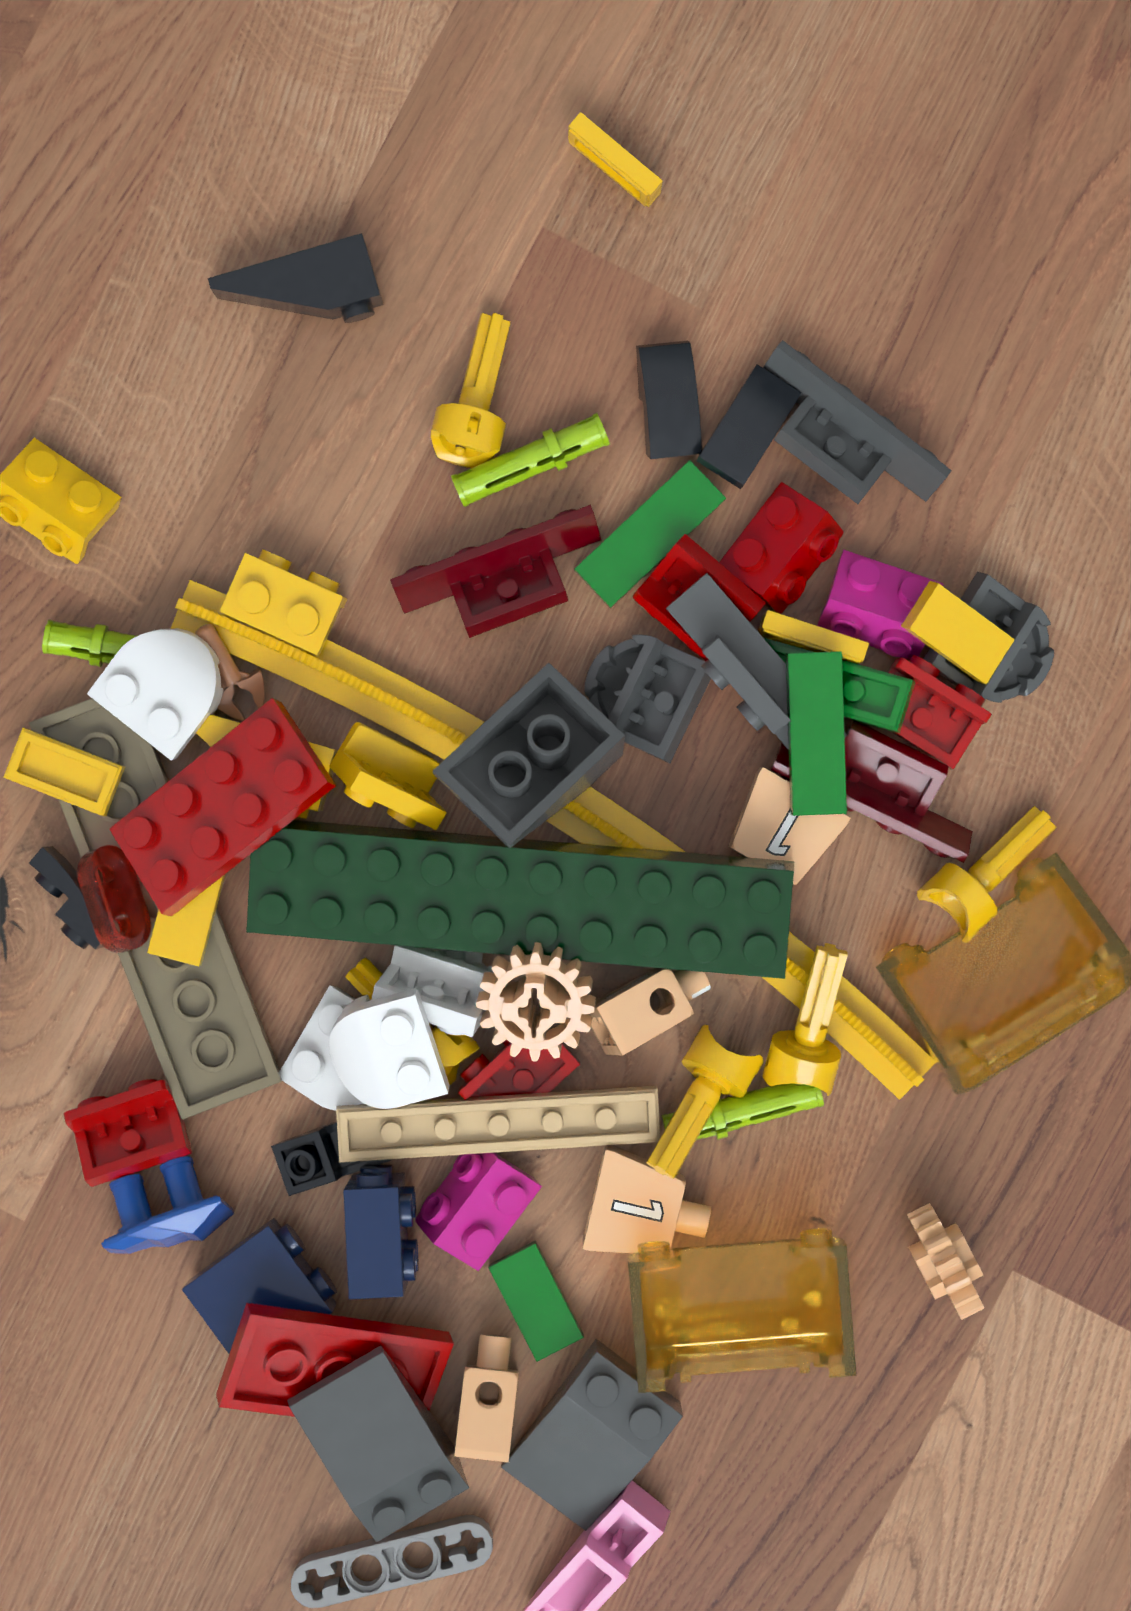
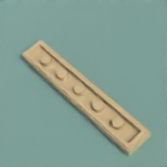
[336,1086,660,1163]

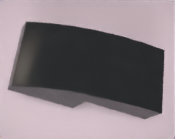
[636,340,702,459]
[696,364,801,489]
[29,846,111,950]
[271,1121,392,1196]

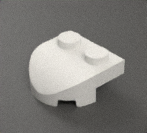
[87,628,223,761]
[371,945,494,1037]
[280,985,365,1111]
[329,988,450,1109]

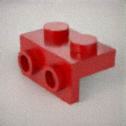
[719,482,843,614]
[633,534,766,661]
[887,655,992,770]
[458,1029,580,1100]
[64,1079,192,1187]

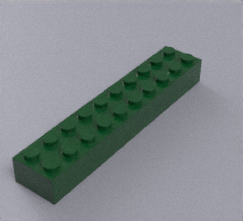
[246,820,794,979]

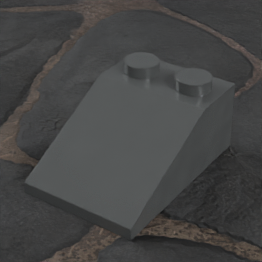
[433,663,625,849]
[501,1339,683,1531]
[288,1345,469,1542]

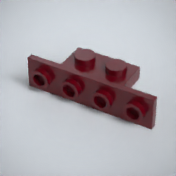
[390,504,602,638]
[771,720,973,863]

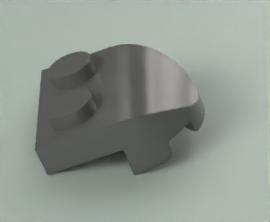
[924,572,1054,703]
[585,635,711,764]

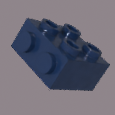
[343,1164,419,1299]
[182,1218,337,1354]

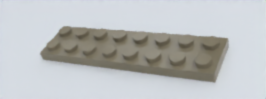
[29,698,282,1120]

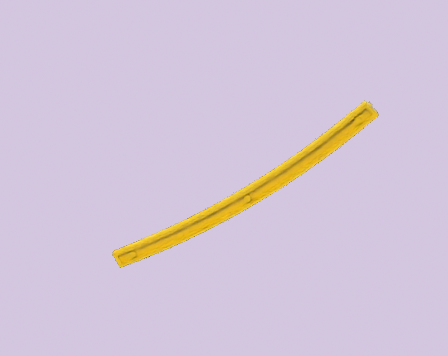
[170,580,936,1100]

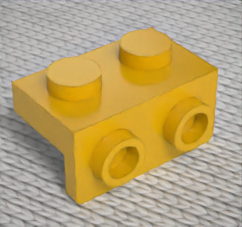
[0,437,122,564]
[219,549,347,656]
[329,722,447,830]

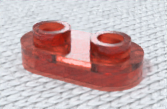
[77,845,151,953]

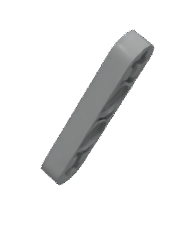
[291,1515,493,1608]

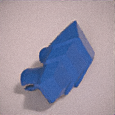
[101,1156,234,1254]

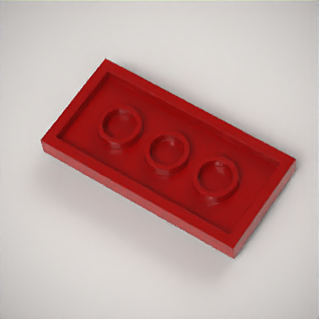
[109,698,336,917]
[216,1303,454,1417]

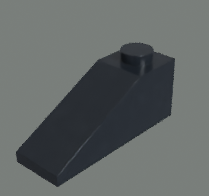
[207,233,384,323]

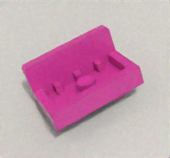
[817,549,944,659]
[415,1152,542,1271]

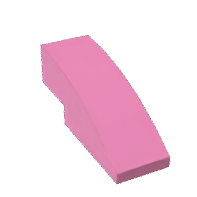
[523,1481,670,1611]

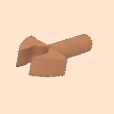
[195,624,264,721]

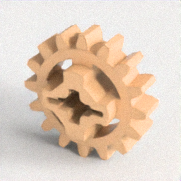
[476,942,596,1061]
[907,1203,984,1320]

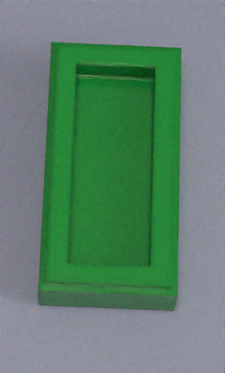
[488,1240,584,1362]

